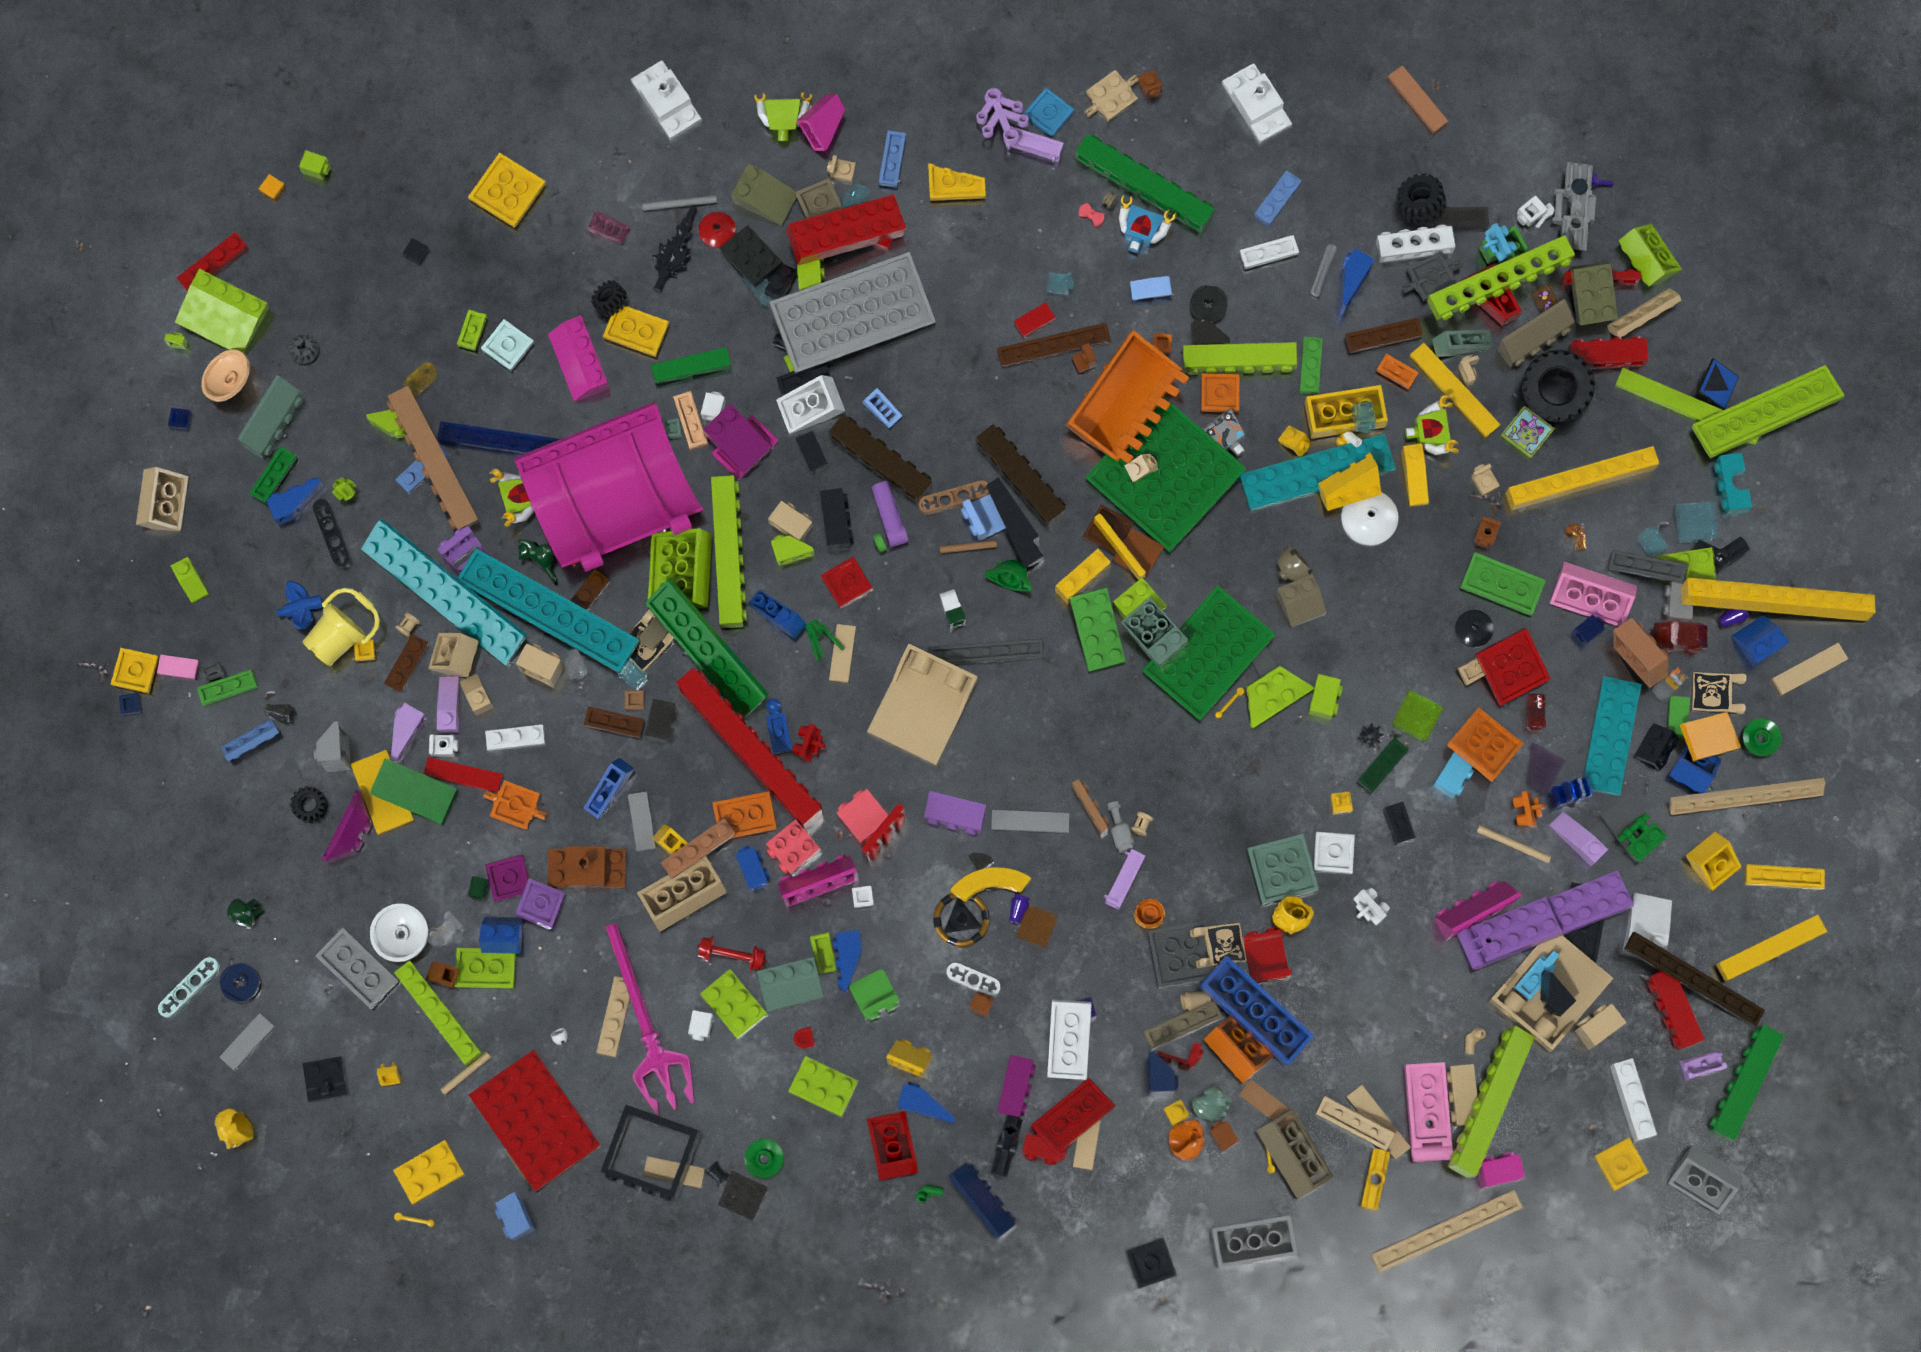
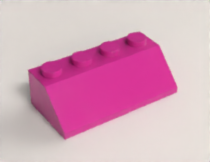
[548,315,610,402]

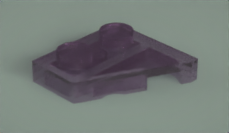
[1529,742,1566,794]

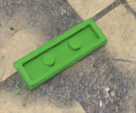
[197,669,258,706]

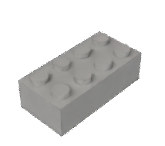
[1211,1215,1298,1269]

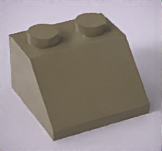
[1275,574,1326,628]

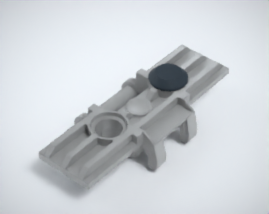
[1552,162,1596,251]

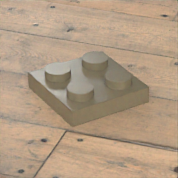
[795,178,843,219]

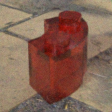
[1654,621,1708,653]

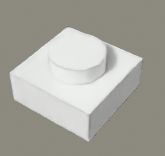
[852,886,874,908]

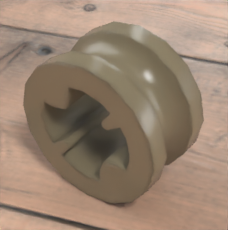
[1102,190,1119,209]

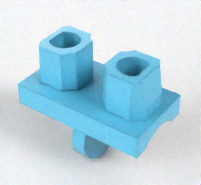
[1483,223,1517,262]

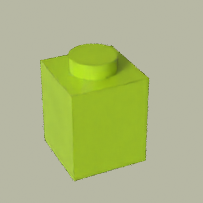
[299,150,330,180]

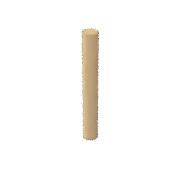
[440,1051,491,1095]

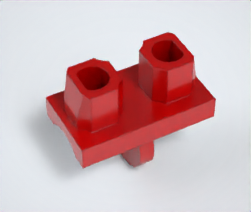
[792,723,826,762]

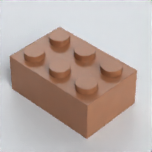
[1613,618,1669,688]

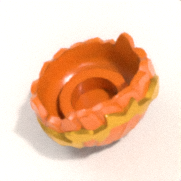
[1134,899,1165,929]

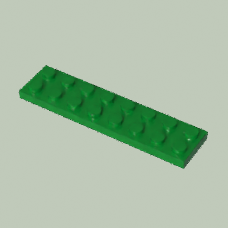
[645,578,769,718]

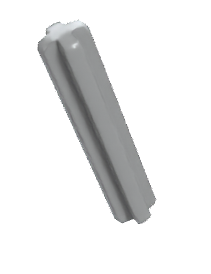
[1310,244,1337,297]

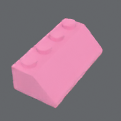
[1550,562,1637,627]

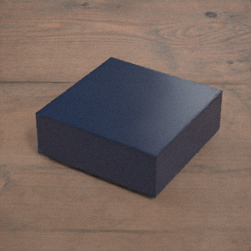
[119,693,141,716]

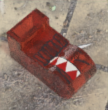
[1526,694,1546,731]

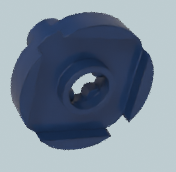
[220,963,260,1003]

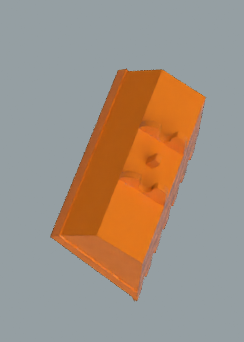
[1065,330,1189,464]

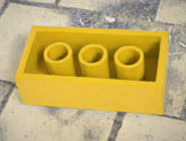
[1304,385,1388,439]

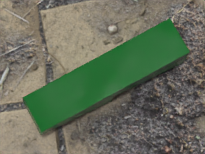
[651,347,731,384]

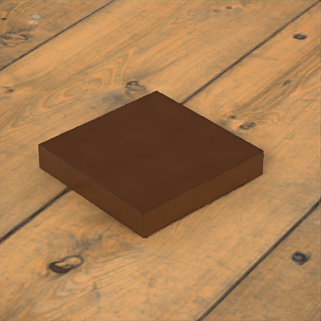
[1082,504,1134,555]

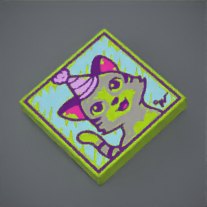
[1501,406,1555,458]

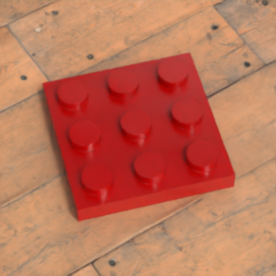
[1475,627,1551,705]
[861,803,906,862]

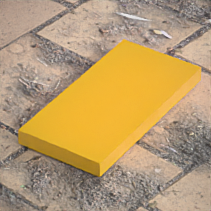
[351,750,415,835]

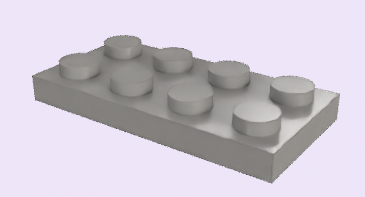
[315,928,399,1010]

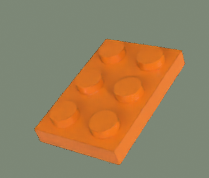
[712,791,777,839]

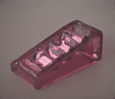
[587,211,629,244]

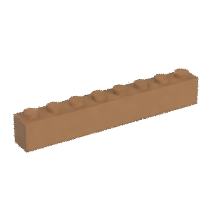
[386,386,478,530]

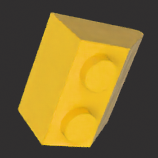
[1686,832,1741,891]

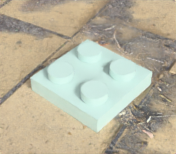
[481,319,534,371]

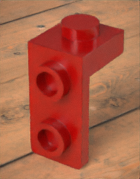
[1157,1042,1204,1070]

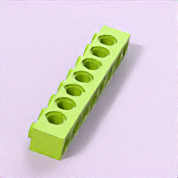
[1427,235,1575,320]

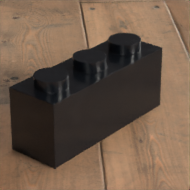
[820,488,853,550]

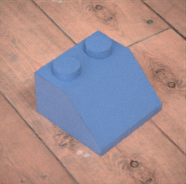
[494,1192,535,1241]

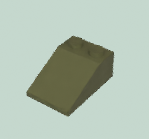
[731,163,797,226]

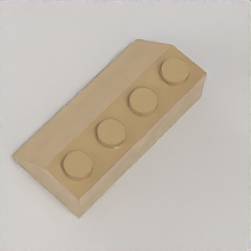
[637,856,727,932]

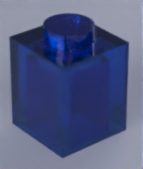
[1572,615,1605,647]

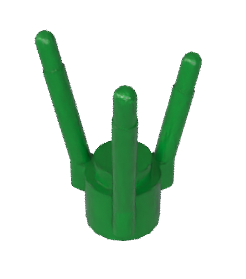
[805,620,844,661]

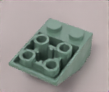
[1121,598,1188,669]

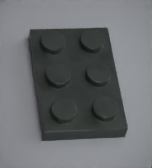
[719,225,783,288]

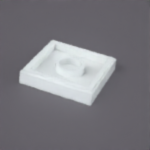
[1313,832,1355,874]

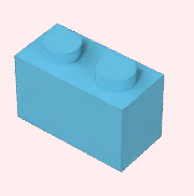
[1433,752,1475,799]

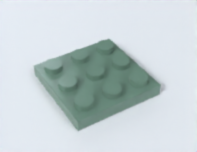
[1247,834,1319,905]

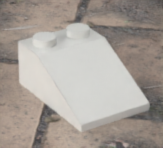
[776,375,845,434]
[1623,893,1672,951]

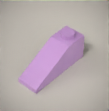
[437,676,459,734]
[391,703,427,764]
[1549,812,1608,866]

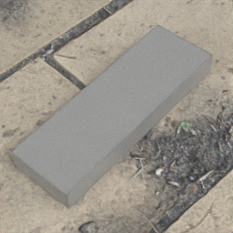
[628,791,656,852]
[219,1013,275,1071]

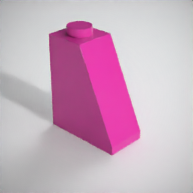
[797,94,845,151]

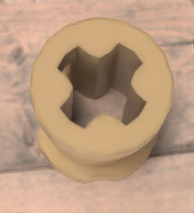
[395,612,420,638]
[1130,812,1153,837]

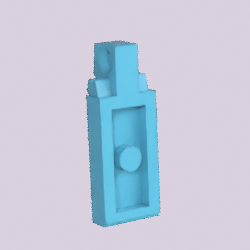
[1514,951,1560,1001]

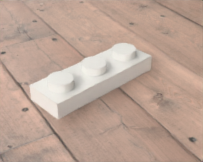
[1239,235,1299,269]
[485,725,545,751]

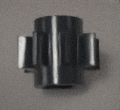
[1359,723,1384,748]

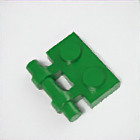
[1617,813,1668,863]

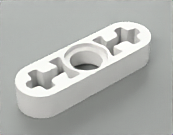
[947,963,1000,997]

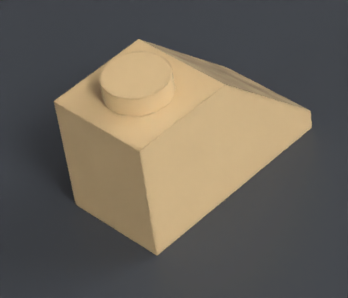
[460,674,494,716]

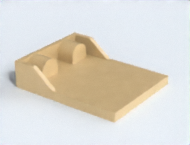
[867,644,978,765]
[1489,936,1613,1052]

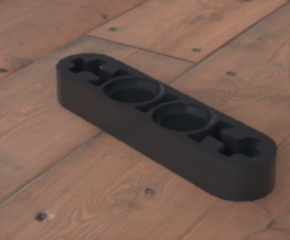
[313,499,351,569]

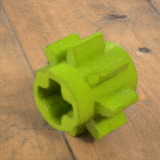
[332,477,356,501]

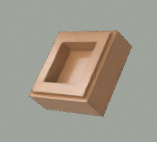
[625,690,645,711]

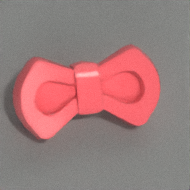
[1078,203,1105,227]

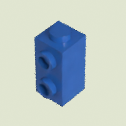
[736,846,770,892]

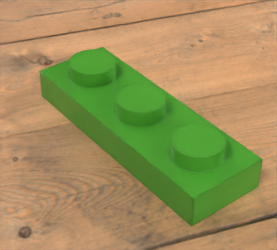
[1299,337,1323,394]

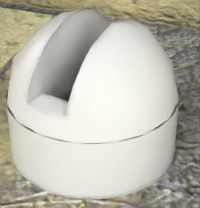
[551,1028,568,1045]

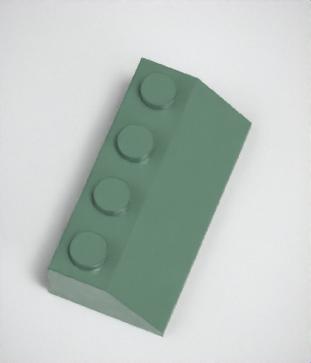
[238,375,303,460]

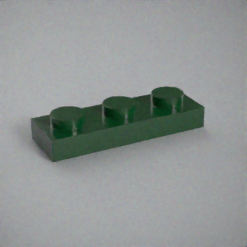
[1357,737,1409,794]

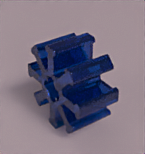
[1551,777,1594,807]

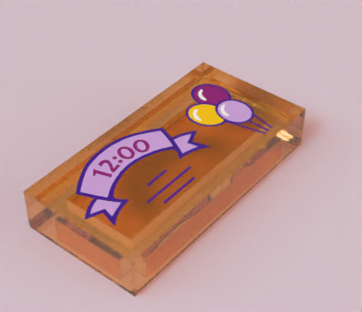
[1532,285,1558,313]

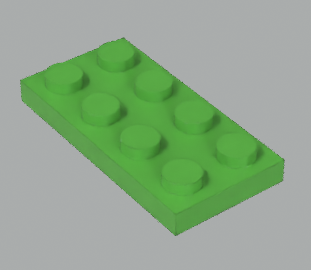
[1460,552,1546,616]
[1069,587,1126,671]

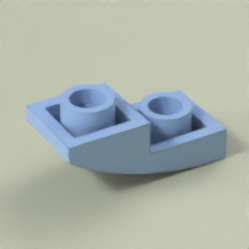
[1130,276,1172,301]

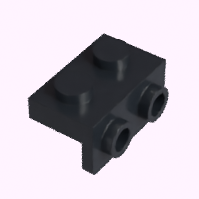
[1635,723,1678,771]

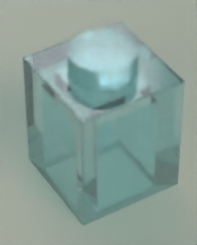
[1351,402,1376,433]

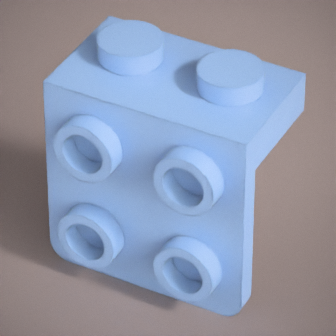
[961,494,1006,541]

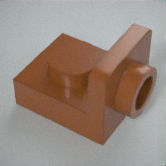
[1137,69,1163,98]
[1072,343,1097,373]

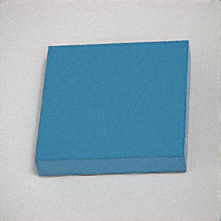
[1023,87,1075,138]

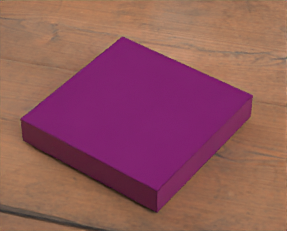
[485,854,529,902]

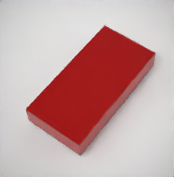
[1014,302,1056,338]

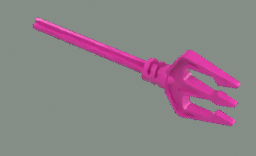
[605,923,694,1116]

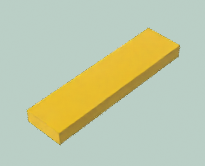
[1094,513,1146,580]
[1745,864,1825,889]

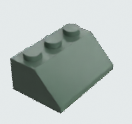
[757,957,824,1012]

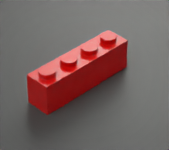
[1568,336,1649,368]
[1647,972,1705,1050]

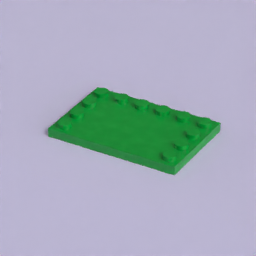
[1142,585,1276,721]

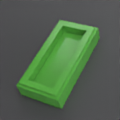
[1667,696,1690,736]

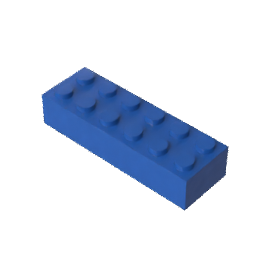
[1198,956,1314,1066]

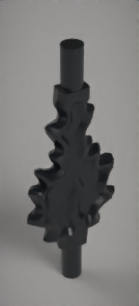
[652,206,697,291]

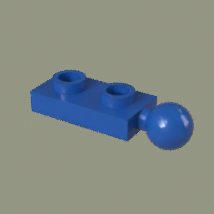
[766,698,792,755]

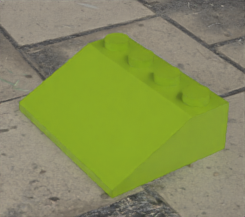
[175,269,269,354]
[648,528,712,609]

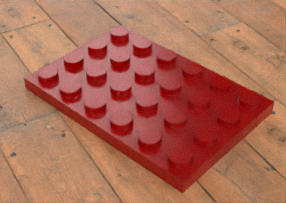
[468,1050,601,1192]

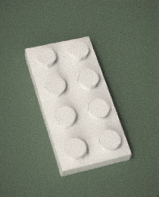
[1047,999,1091,1080]

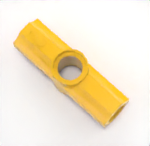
[1360,1148,1390,1211]

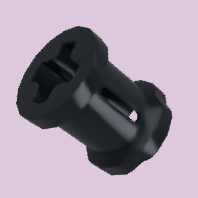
[705,1161,731,1187]

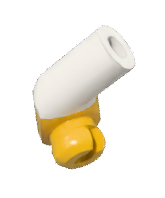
[1336,431,1362,447]

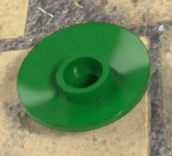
[1743,718,1782,756]
[744,1139,784,1179]

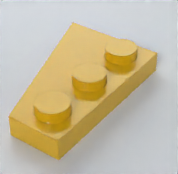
[928,163,986,201]

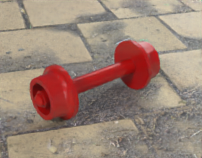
[697,936,767,971]

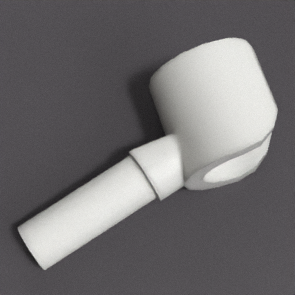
[1535,203,1555,229]

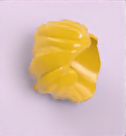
[1272,895,1314,935]
[215,1108,254,1149]

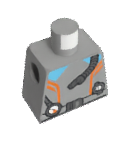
[1202,409,1245,457]

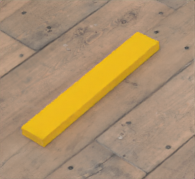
[1409,343,1501,438]

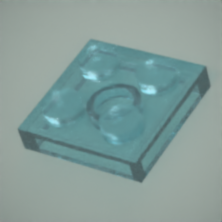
[1674,501,1718,543]

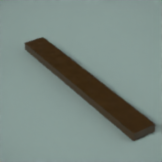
[1624,932,1765,1027]

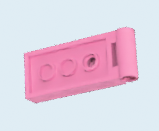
[1404,1062,1453,1162]

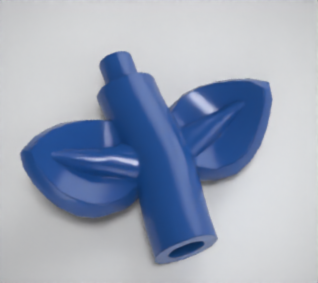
[276,581,323,630]

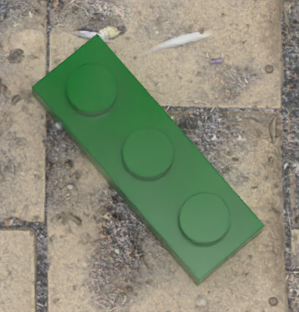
[249,446,298,504]

